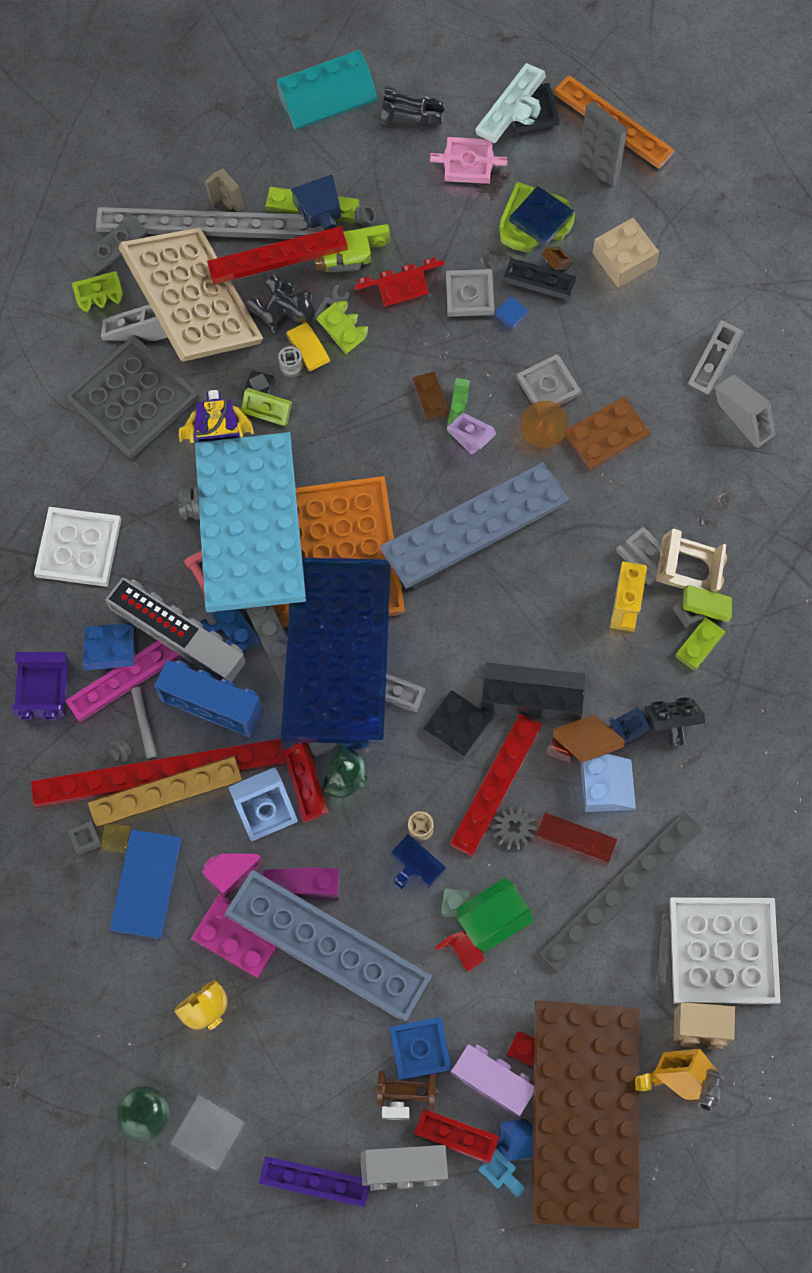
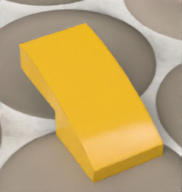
[286,322,330,372]

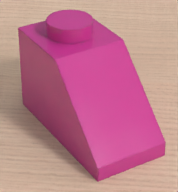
[202,854,263,898]

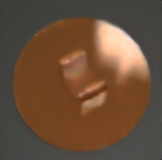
[521,401,569,448]

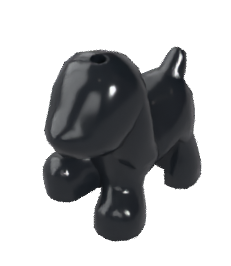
[245,273,315,335]

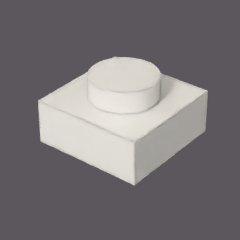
[382,1102,410,1121]

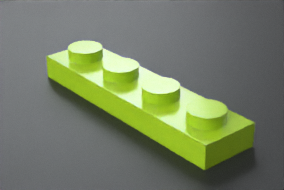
[266,187,360,224]

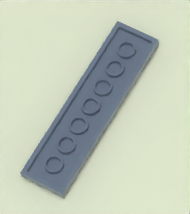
[380,462,570,589]
[225,870,432,1023]

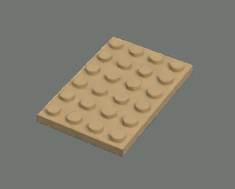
[118,228,264,362]

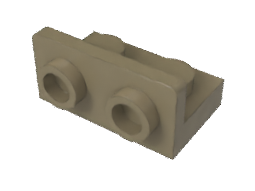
[205,168,245,212]

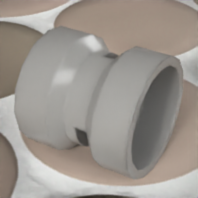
[278,346,303,378]

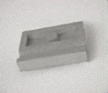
[616,527,661,586]

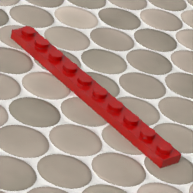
[31,738,285,808]

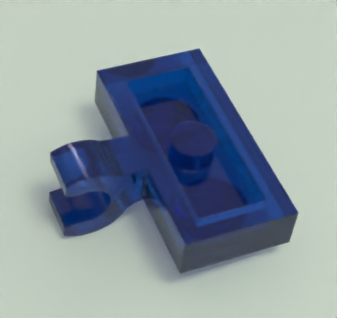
[391,834,447,890]

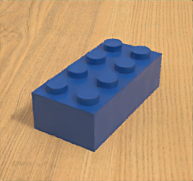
[154,660,263,738]

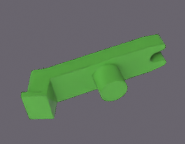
[447,378,470,435]

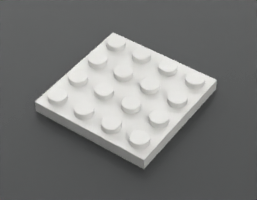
[669,898,781,1004]

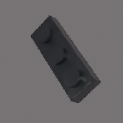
[503,258,577,301]

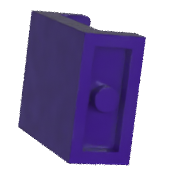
[11,652,70,720]

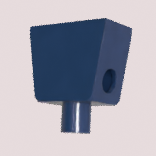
[291,174,341,230]

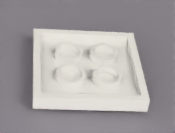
[34,507,121,587]

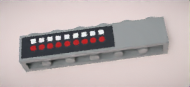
[105,577,246,682]

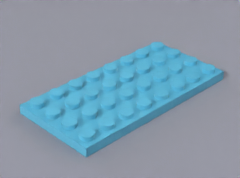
[195,432,306,612]

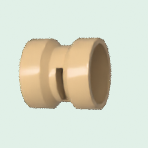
[408,811,434,842]

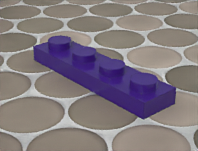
[259,1156,370,1207]

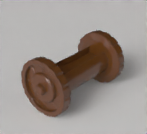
[375,1071,438,1110]

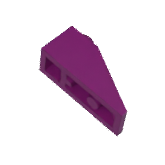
[263,867,341,901]

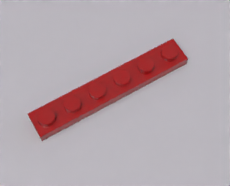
[207,226,348,285]
[450,713,542,857]

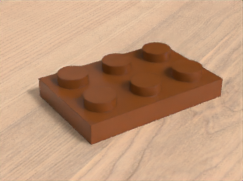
[564,396,651,471]

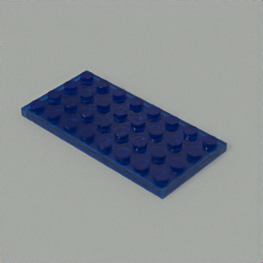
[281,557,391,744]

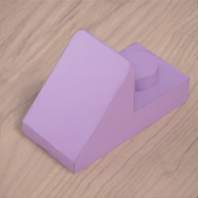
[447,413,496,454]

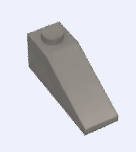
[101,304,168,341]
[687,320,745,395]

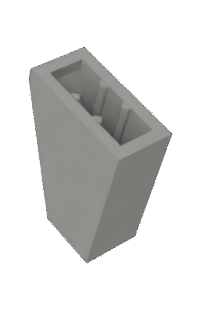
[715,374,776,448]

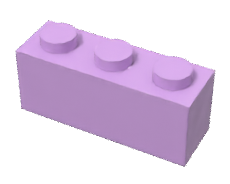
[451,1044,534,1118]

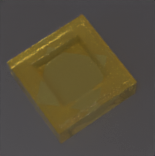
[101,824,132,853]

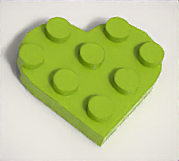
[499,182,575,252]

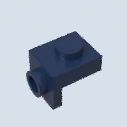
[609,706,652,744]

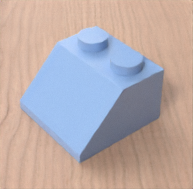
[581,754,636,813]
[228,767,298,842]

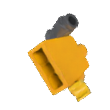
[635,1049,725,1112]

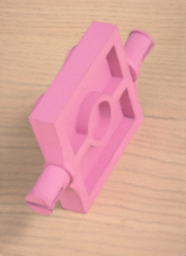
[430,137,507,184]

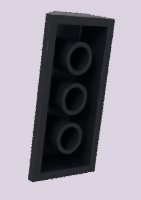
[481,662,585,722]

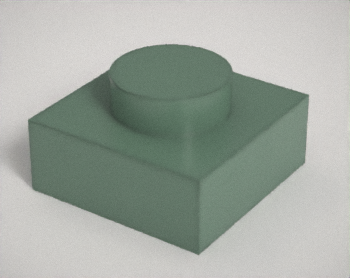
[441,888,470,918]

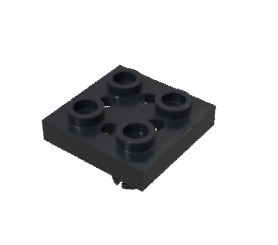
[644,697,705,746]

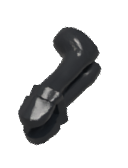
[380,85,445,126]

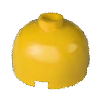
[174,979,228,1030]

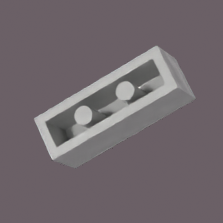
[360,1145,448,1191]

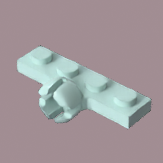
[475,63,546,143]

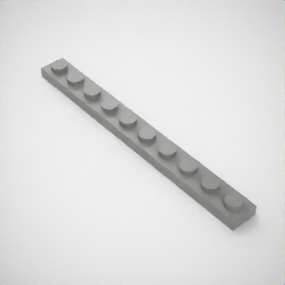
[96,207,324,239]

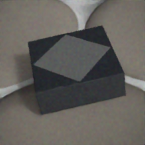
[244,370,275,394]

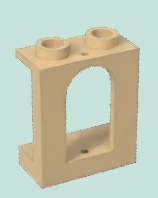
[656,529,727,593]

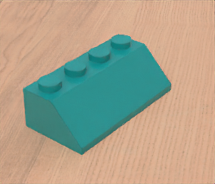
[277,50,378,130]

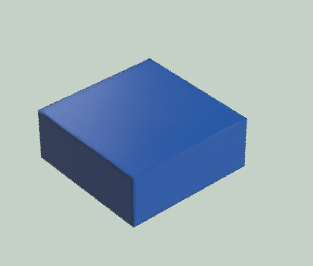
[495,296,528,330]

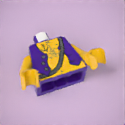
[179,390,254,443]

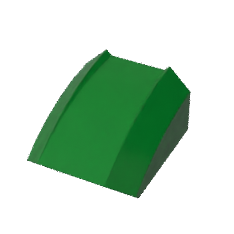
[457,877,533,953]

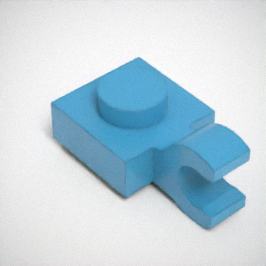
[478,1149,525,1198]

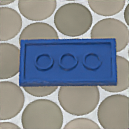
[110,829,182,939]

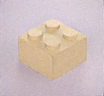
[592,218,659,288]
[673,1002,735,1050]

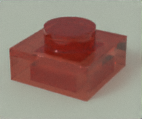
[547,738,574,763]

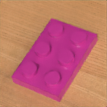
[191,894,278,979]

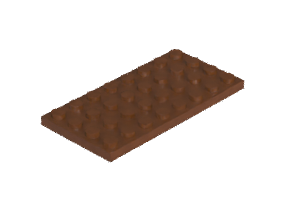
[531,1000,639,1229]

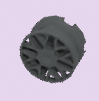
[178,486,200,521]

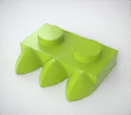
[72,271,123,313]
[316,301,368,354]

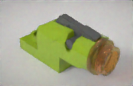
[314,224,390,272]

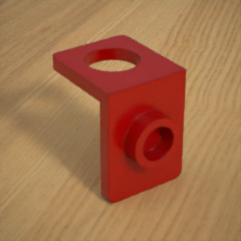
[435,930,485,972]

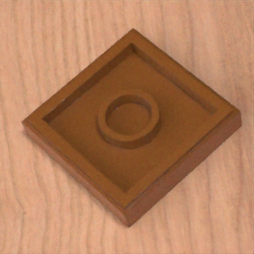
[553,714,625,763]

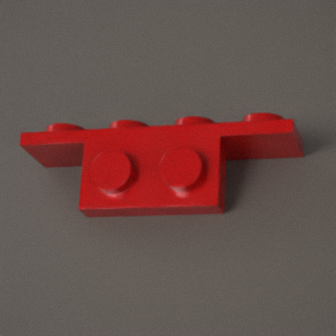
[352,257,445,306]

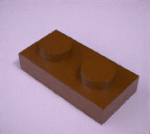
[412,371,449,422]

